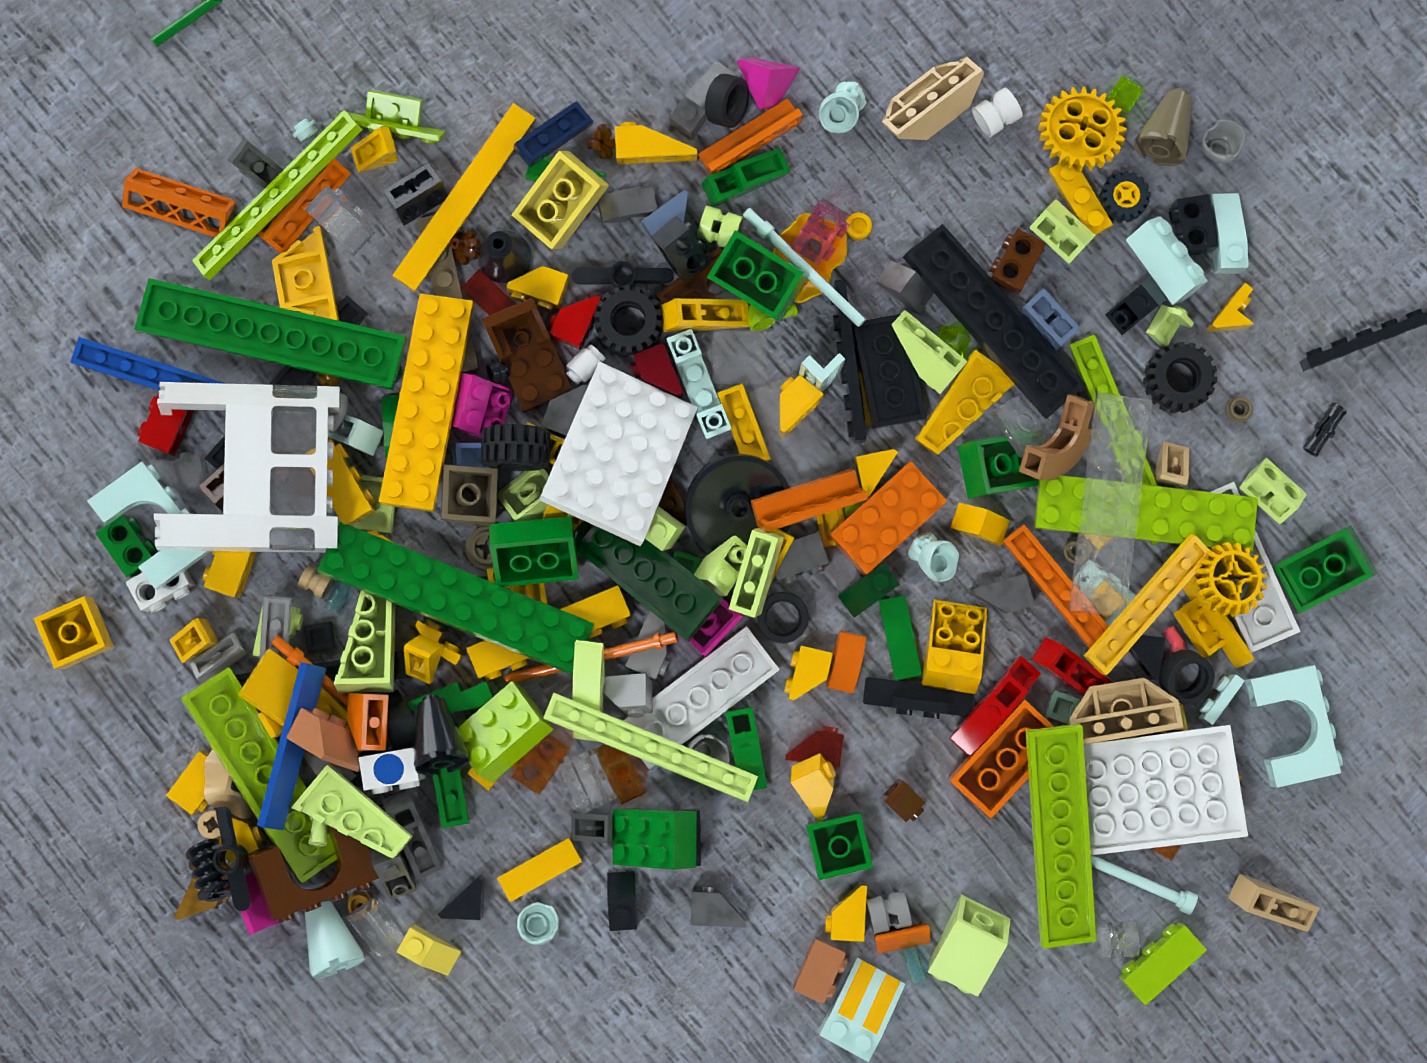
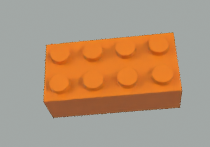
[827,461,947,576]
[947,700,1054,819]

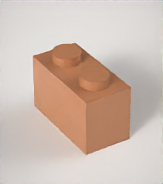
[793,936,848,1004]

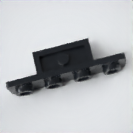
[863,677,974,719]

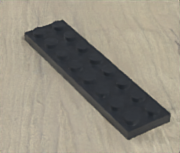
[903,224,1085,419]

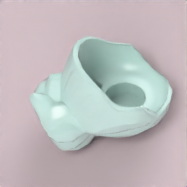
[819,81,866,133]
[908,532,959,582]

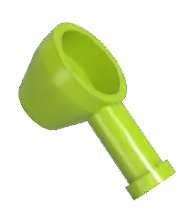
[748,303,798,332]

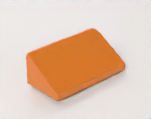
[873,922,931,953]

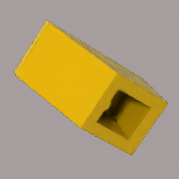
[506,266,570,311]
[784,646,833,700]

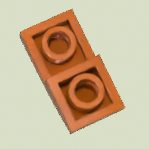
[826,631,866,693]

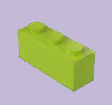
[1118,922,1207,1006]

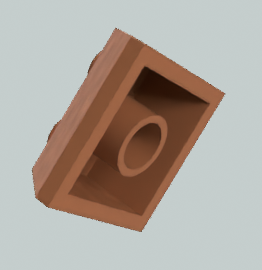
[286,708,360,772]

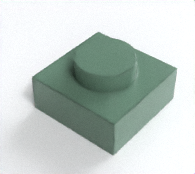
[1044,690,1080,725]

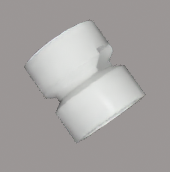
[972,88,1023,138]

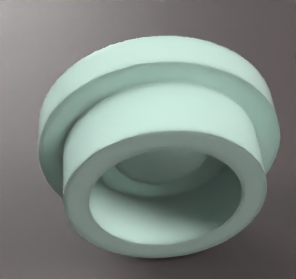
[292,118,318,142]

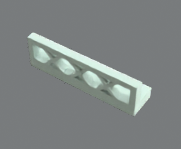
[798,353,845,392]

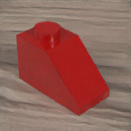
[548,295,602,350]

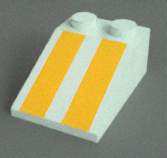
[818,957,905,1062]

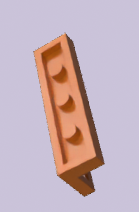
[697,98,803,175]
[257,158,351,253]
[122,168,236,237]
[751,468,868,532]

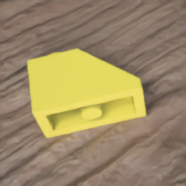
[396,924,462,976]

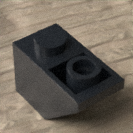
[1105,276,1168,335]

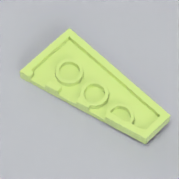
[291,764,413,859]

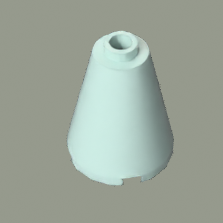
[305,900,365,979]

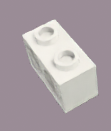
[125,570,195,613]

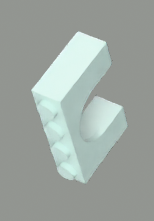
[87,462,211,591]
[1245,665,1343,788]

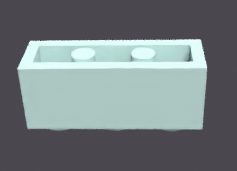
[1126,216,1208,305]

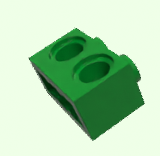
[95,514,158,579]

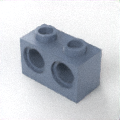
[1020,288,1081,351]

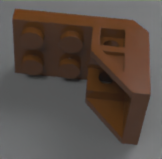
[482,297,572,413]

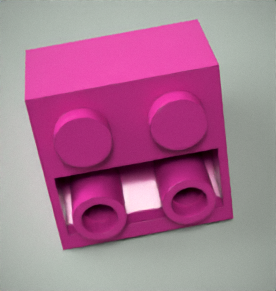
[451,373,514,437]

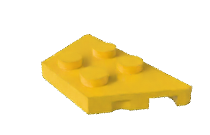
[272,226,339,321]

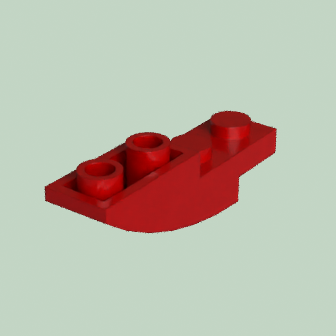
[949,656,1041,757]

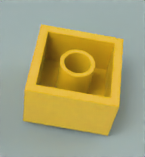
[33,596,114,669]

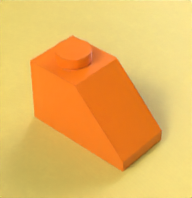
[347,693,389,751]

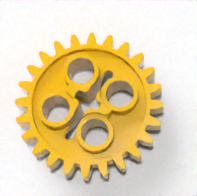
[1038,87,1127,172]

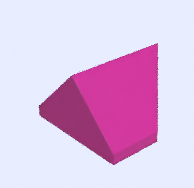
[737,58,800,110]

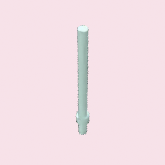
[743,208,866,327]

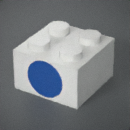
[358,747,426,794]

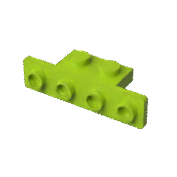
[335,90,445,144]

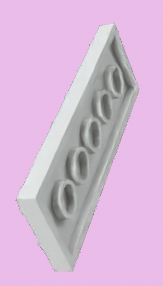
[1208,482,1300,653]
[623,626,780,769]

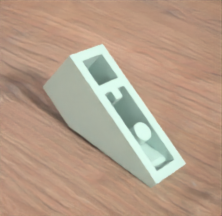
[1211,193,1248,274]

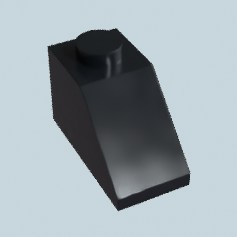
[607,871,638,931]

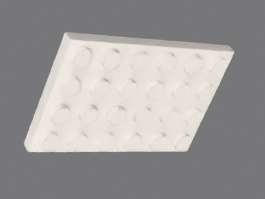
[539,361,698,546]
[1084,725,1248,855]

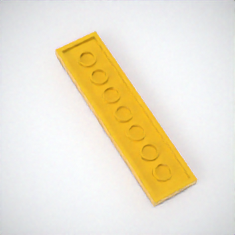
[379,293,474,512]

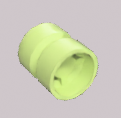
[696,205,743,248]

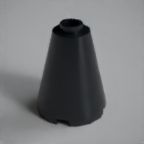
[478,230,531,284]
[414,694,469,775]

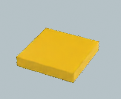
[238,649,299,726]

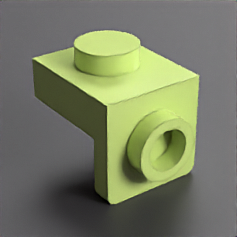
[1146,305,1194,347]

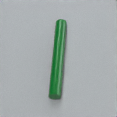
[151,0,223,47]

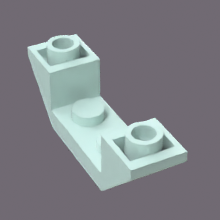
[666,329,732,440]

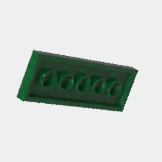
[574,520,723,642]

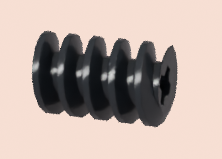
[186,838,231,902]

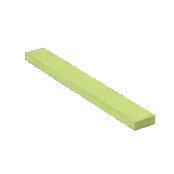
[543,693,758,802]

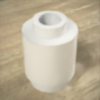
[566,344,606,385]

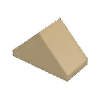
[1154,441,1189,489]

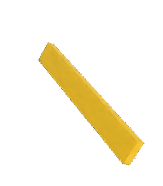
[392,103,536,292]

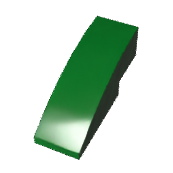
[701,148,791,207]
[406,681,495,712]

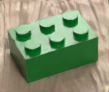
[707,230,809,322]
[490,516,579,587]
[612,808,697,870]

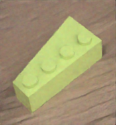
[334,591,396,693]

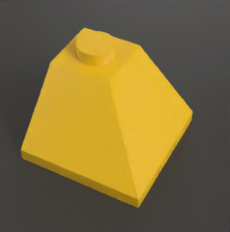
[779,375,824,439]

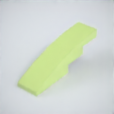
[572,640,605,742]

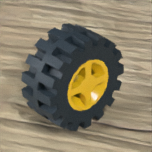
[1099,171,1151,223]

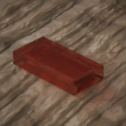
[461,269,516,316]

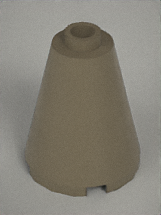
[1134,88,1192,167]

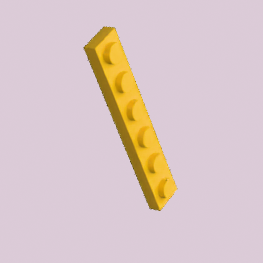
[1084,534,1210,675]

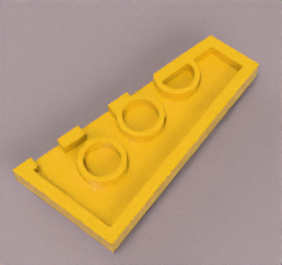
[914,350,1015,455]

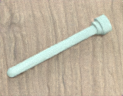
[1091,855,1198,915]

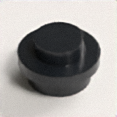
[486,358,509,385]

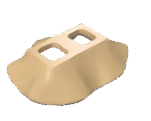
[204,749,254,819]

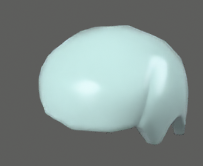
[517,902,559,945]

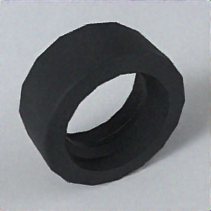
[705,74,749,128]
[757,592,809,644]
[1158,650,1215,705]

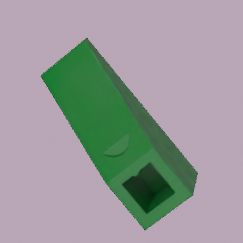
[725,707,767,791]

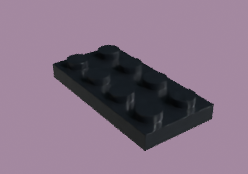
[851,314,927,430]

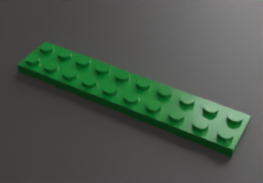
[134,278,407,390]
[317,522,595,675]

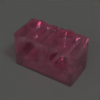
[791,198,851,265]

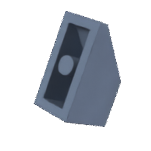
[641,189,688,242]

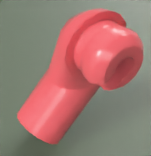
[1162,625,1187,659]

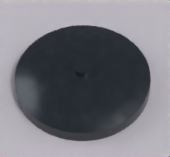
[684,454,790,554]

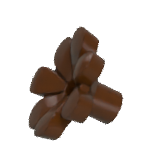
[586,124,616,159]
[450,230,481,265]

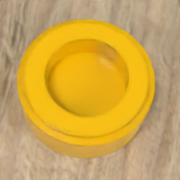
[845,212,872,241]

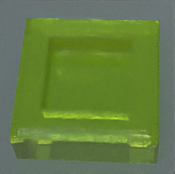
[1106,75,1144,114]

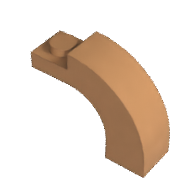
[1019,395,1095,480]

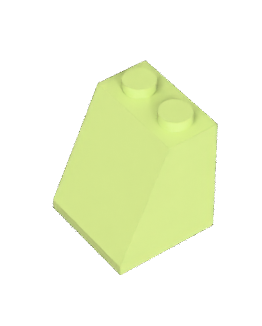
[928,894,1011,997]

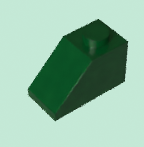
[838,563,900,618]

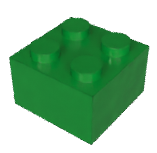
[805,812,873,880]

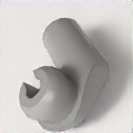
[330,394,348,433]

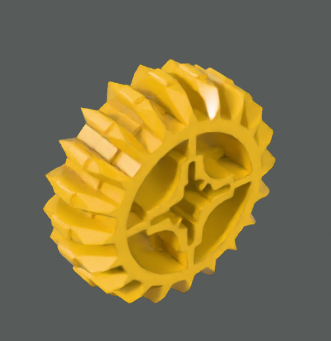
[1193,542,1268,617]

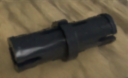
[1302,403,1347,457]

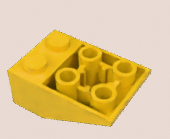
[922,599,987,694]

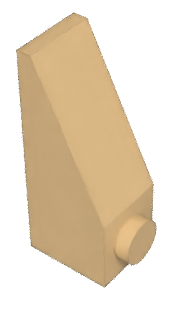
[1228,874,1320,932]

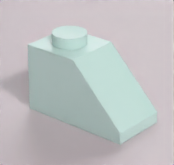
[328,413,384,456]

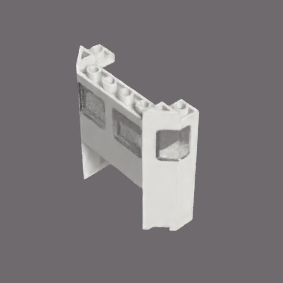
[154,382,340,552]

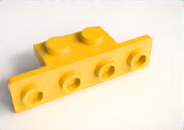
[1173,575,1254,668]

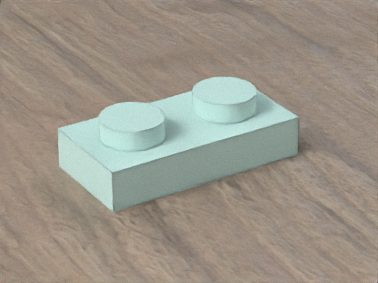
[1198,674,1244,725]

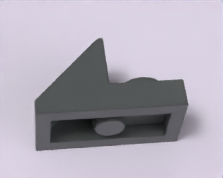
[228,139,284,189]

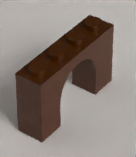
[248,826,379,923]

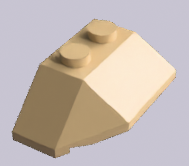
[882,57,984,140]
[1069,678,1184,745]

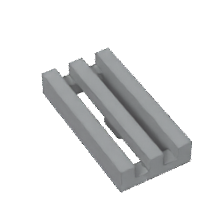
[189,632,247,684]

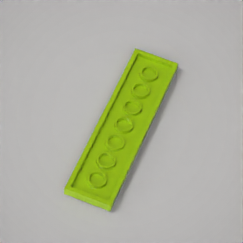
[1034,475,1258,552]
[180,667,337,884]
[1026,724,1096,949]

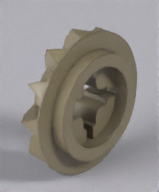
[466,526,493,570]

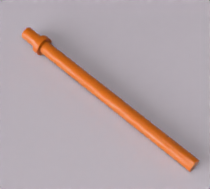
[505,631,679,685]

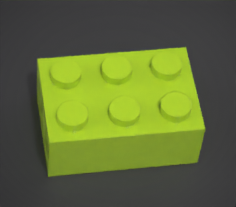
[458,681,554,783]

